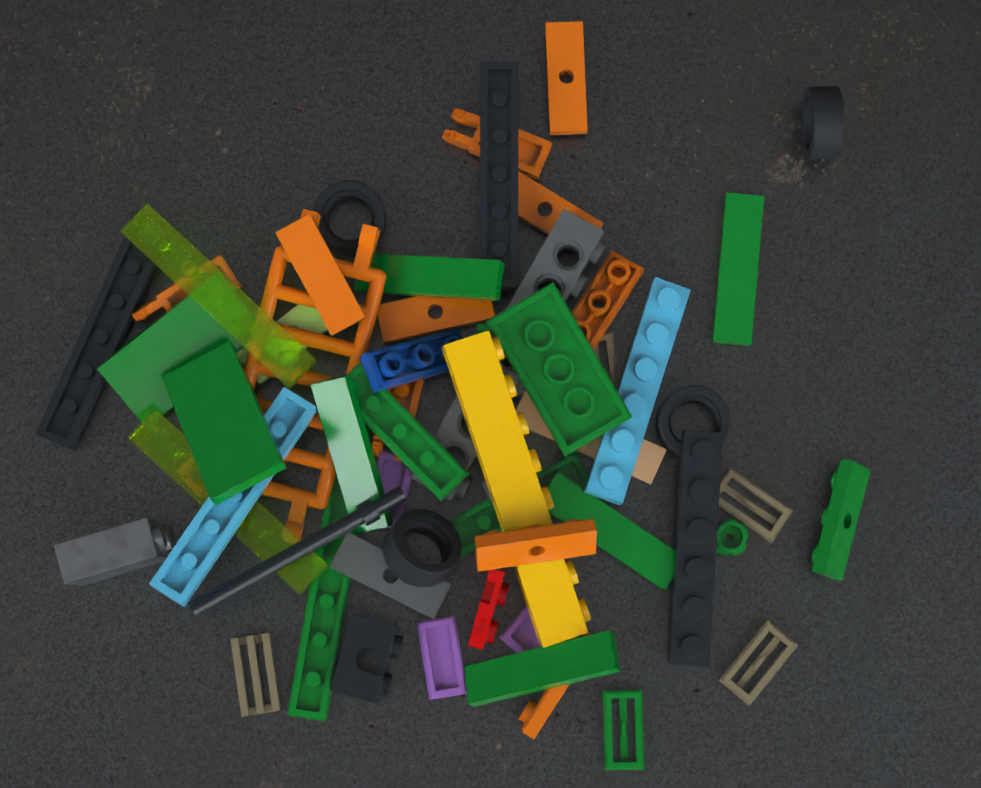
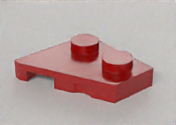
[468,569,510,650]

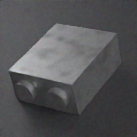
[54,518,174,586]

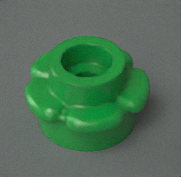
[716,518,749,556]

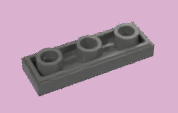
[328,532,451,619]

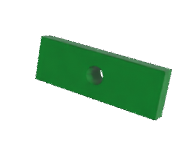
[812,459,871,581]

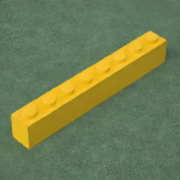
[441,330,591,648]

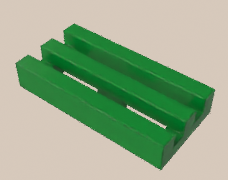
[602,690,645,770]

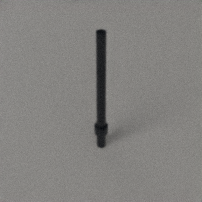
[188,486,407,617]

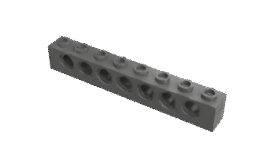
[410,209,606,502]

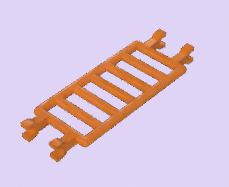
[239,209,386,544]

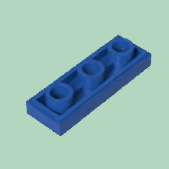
[360,328,463,393]

